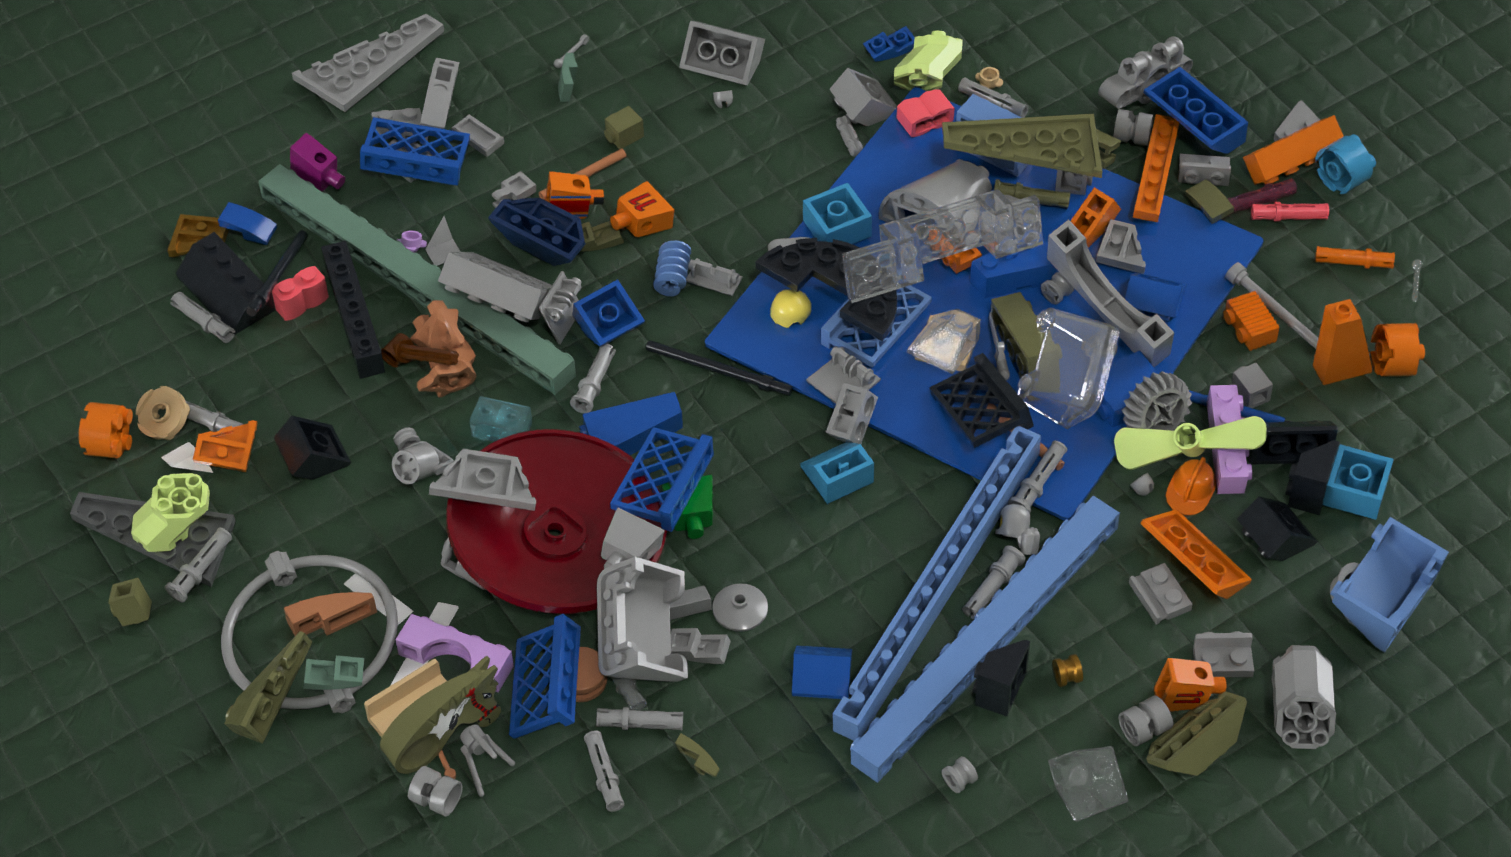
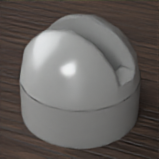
[713,90,733,108]
[1130,472,1154,496]

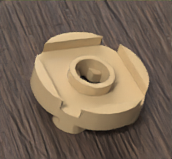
[136,386,190,440]

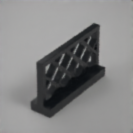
[929,353,1034,448]

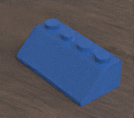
[1143,67,1248,154]

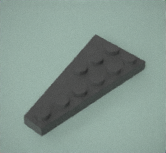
[70,492,236,587]

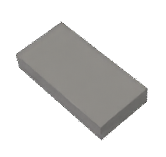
[452,114,504,157]

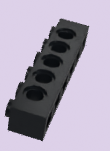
[321,241,385,379]

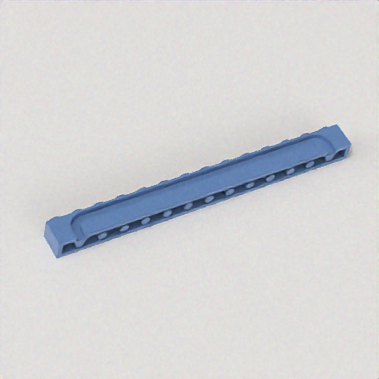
[833,426,1041,741]
[850,496,1120,783]

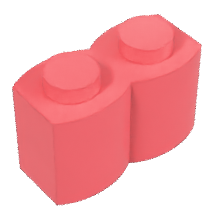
[896,89,955,137]
[272,266,329,321]

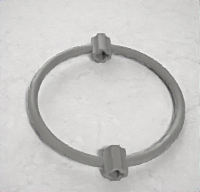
[221,551,398,713]

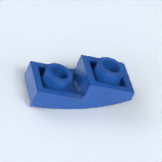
[863,26,915,61]
[218,202,277,245]

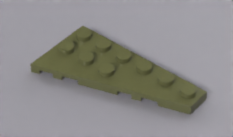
[942,114,1102,178]

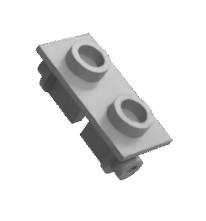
[686,258,743,296]

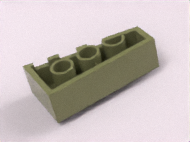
[991,292,1062,400]

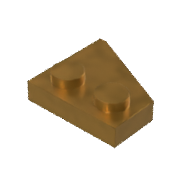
[168,214,229,257]

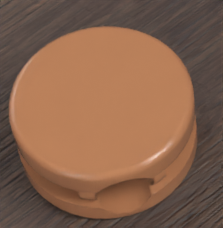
[576,647,607,702]

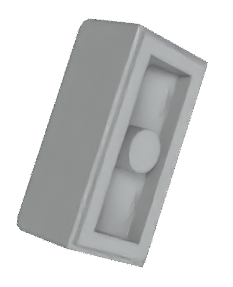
[670,586,712,620]

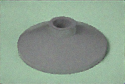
[712,584,768,631]

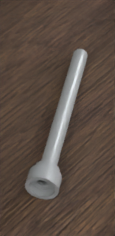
[1225,262,1318,349]

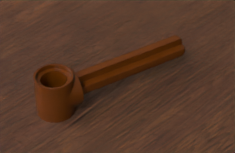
[381,333,459,367]

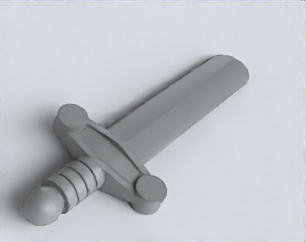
[989,312,1010,381]

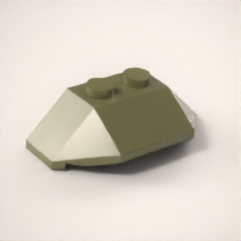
[1146,691,1247,776]

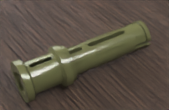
[993,179,1070,209]

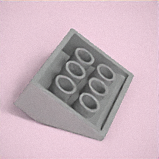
[438,252,552,322]

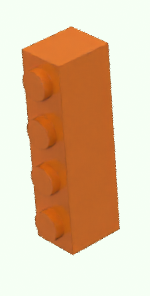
[1243,115,1343,186]

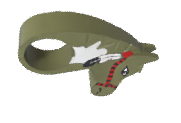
[380,656,501,774]

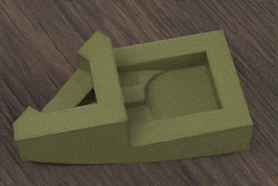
[675,733,720,777]

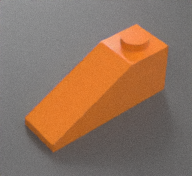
[1071,187,1121,248]

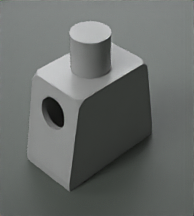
[601,508,665,568]

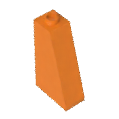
[1313,299,1373,385]

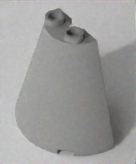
[879,159,992,247]

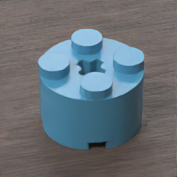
[1315,134,1376,194]

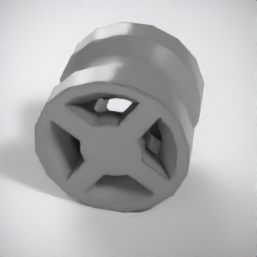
[1041,272,1074,304]
[942,756,978,793]

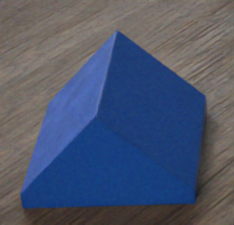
[792,646,852,699]

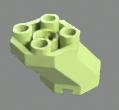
[894,30,963,91]
[131,473,210,552]

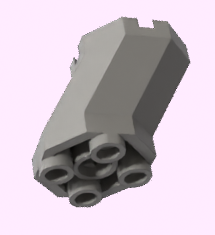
[1272,645,1336,749]

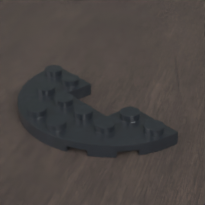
[755,238,897,342]

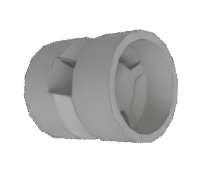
[1113,109,1153,146]
[1118,695,1173,746]
[408,766,463,817]

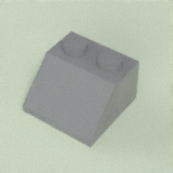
[830,68,897,126]

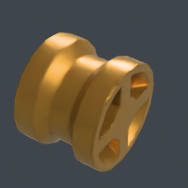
[1052,654,1083,687]

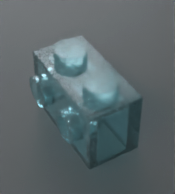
[470,396,532,442]

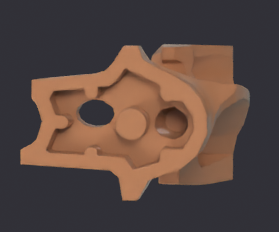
[410,300,476,397]

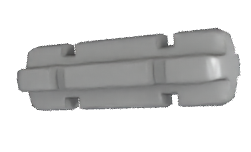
[836,116,863,157]

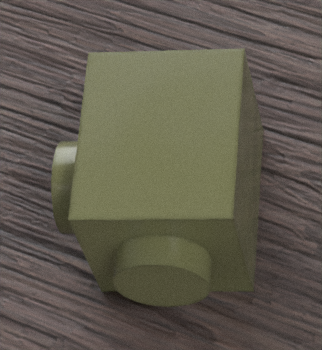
[604,106,644,149]
[108,578,152,626]

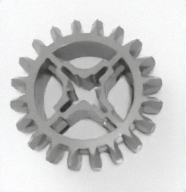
[1122,371,1192,431]

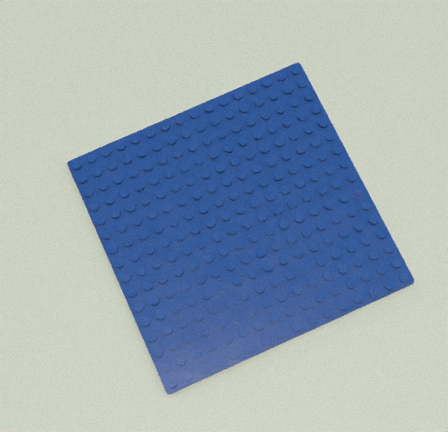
[705,87,1263,521]

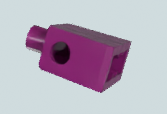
[290,133,346,192]

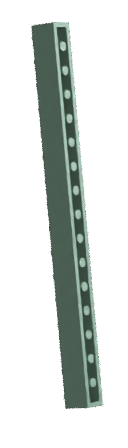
[258,164,576,395]

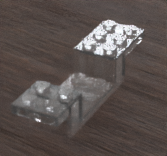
[842,189,1043,303]

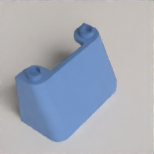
[1330,517,1449,653]

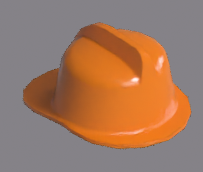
[1166,457,1216,516]

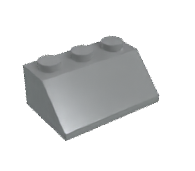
[679,21,765,85]

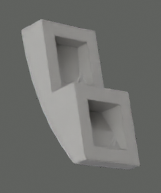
[670,628,731,664]

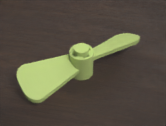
[1114,416,1267,470]

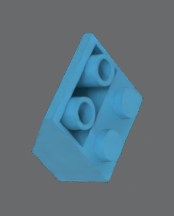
[800,442,874,504]

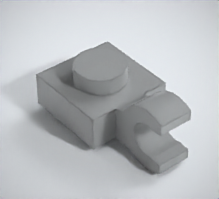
[492,171,536,208]

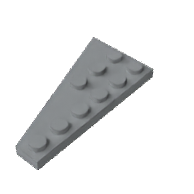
[292,14,444,112]

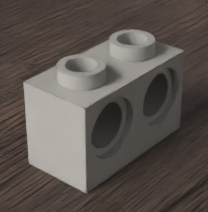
[826,383,878,444]

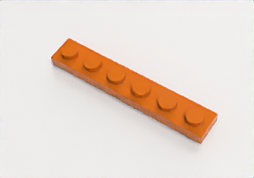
[1133,114,1179,222]

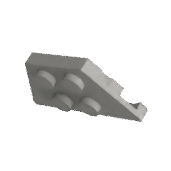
[429,449,536,511]

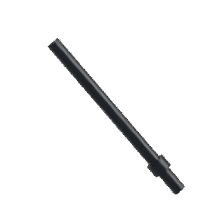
[246,230,308,317]
[646,340,793,396]

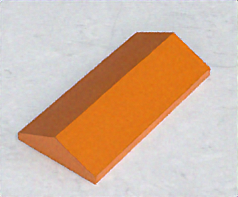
[1140,509,1252,599]

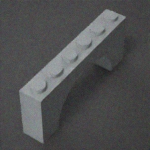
[1047,219,1174,367]

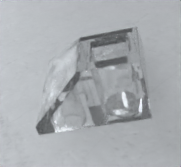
[1048,746,1128,822]

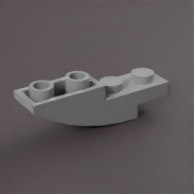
[420,58,460,129]

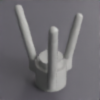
[460,725,515,797]

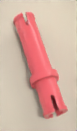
[1251,202,1329,222]

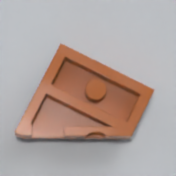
[193,420,258,472]

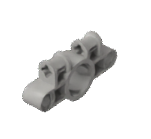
[1098,36,1193,109]

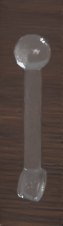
[1412,259,1423,302]

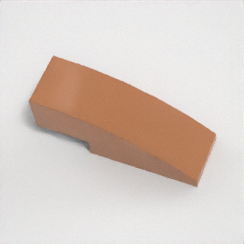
[284,592,377,636]

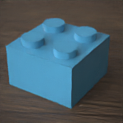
[803,183,872,244]
[1323,444,1394,520]

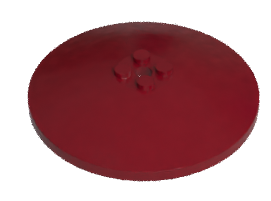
[446,429,667,614]

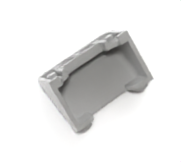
[597,556,688,682]

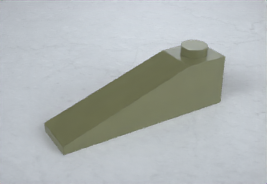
[224,631,312,744]

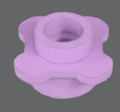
[398,231,427,252]

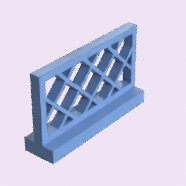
[821,264,932,368]

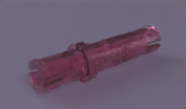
[1227,178,1297,214]

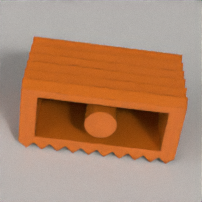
[1223,291,1279,351]

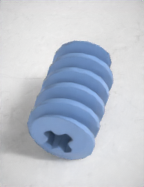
[653,240,691,297]

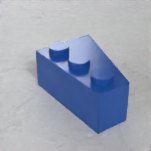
[970,230,1059,298]

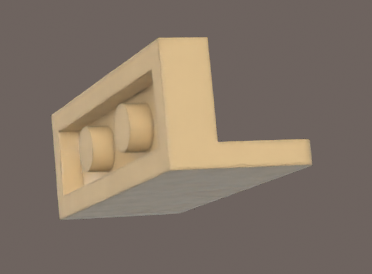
[364,659,447,737]

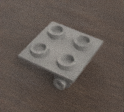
[539,271,582,344]
[806,346,881,403]

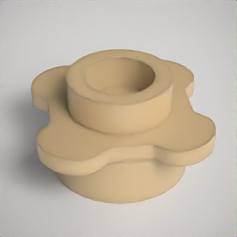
[975,67,1003,89]

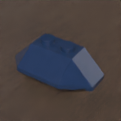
[488,198,585,266]

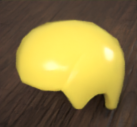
[770,289,811,328]

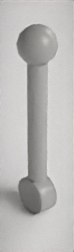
[554,34,589,68]

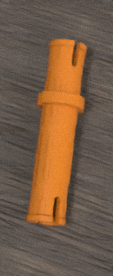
[1315,246,1395,269]

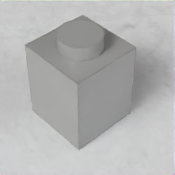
[1231,363,1273,408]

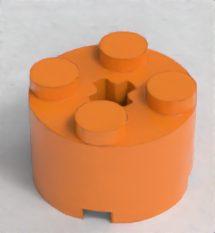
[1370,323,1425,377]
[79,402,133,458]

